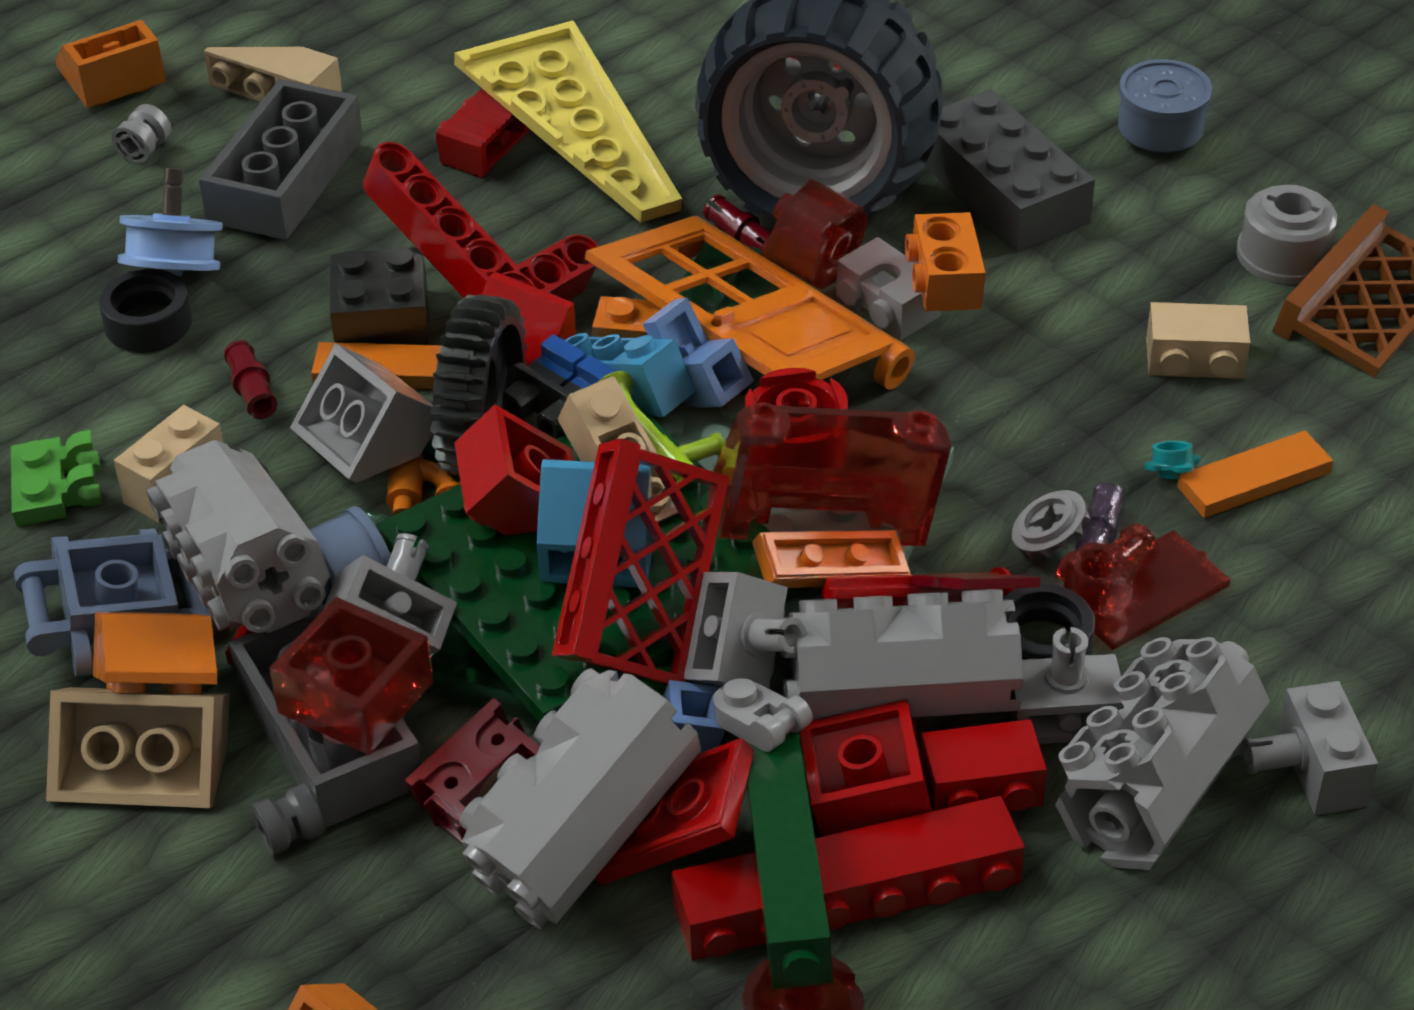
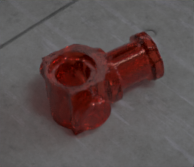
[1056,523,1161,622]

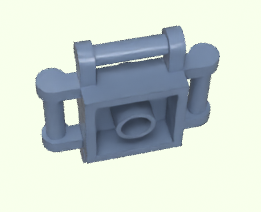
[14,528,218,677]

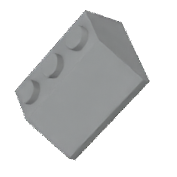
[290,343,434,483]

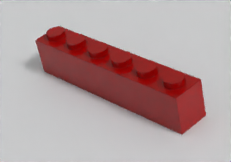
[672,796,1025,961]

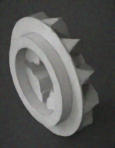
[1012,490,1091,559]

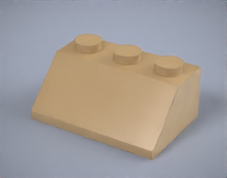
[46,687,230,808]

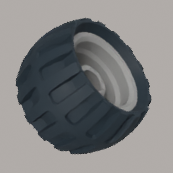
[695,0,943,230]

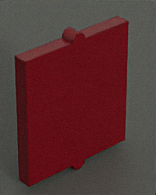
[912,573,1040,590]

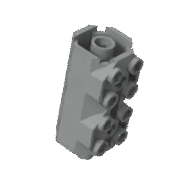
[146,440,330,633]
[780,589,1023,720]
[1055,637,1270,870]
[459,668,701,930]

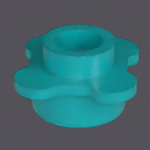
[1145,441,1201,479]

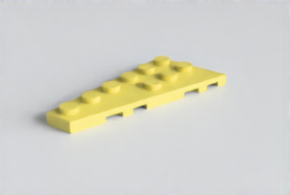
[454,20,682,223]

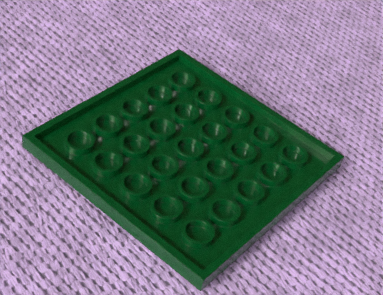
[375,402,814,722]

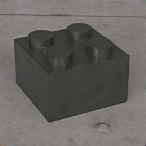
[330,247,430,345]

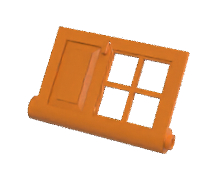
[585,216,915,390]

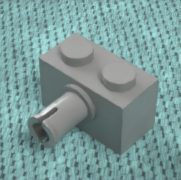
[320,533,457,665]
[684,572,806,689]
[1008,627,1124,744]
[1242,681,1378,815]

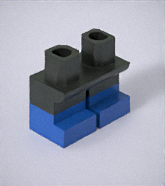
[502,334,617,439]

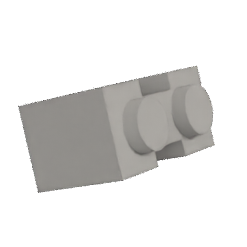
[836,237,941,341]

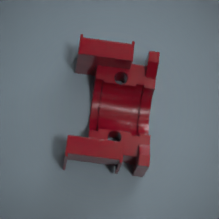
[405,698,540,845]

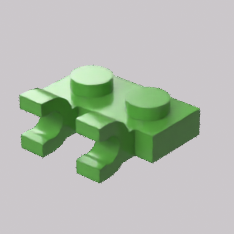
[11,429,102,527]

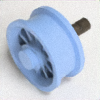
[117,168,223,276]

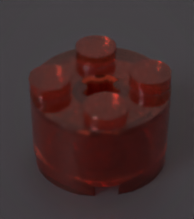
[762,179,868,289]

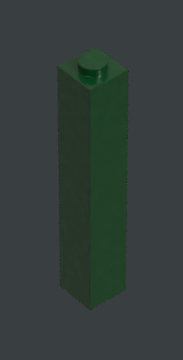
[746,732,834,990]

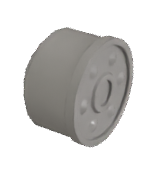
[1236,185,1338,285]

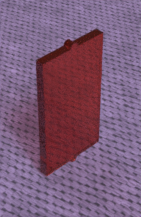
[1066,530,1230,651]

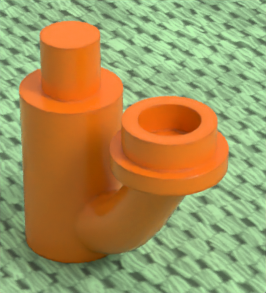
[386,454,461,516]

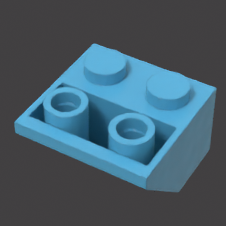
[537,459,654,588]

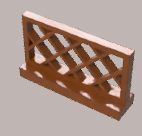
[1272,204,1414,378]

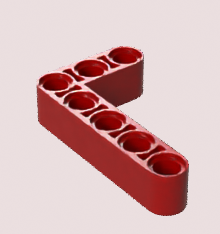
[363,142,599,301]

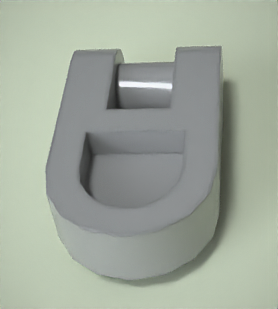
[713,678,813,752]

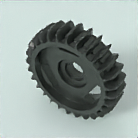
[429,294,528,477]

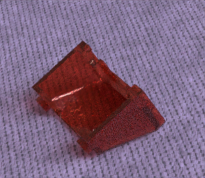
[713,402,952,546]

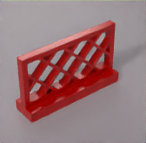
[551,438,729,685]

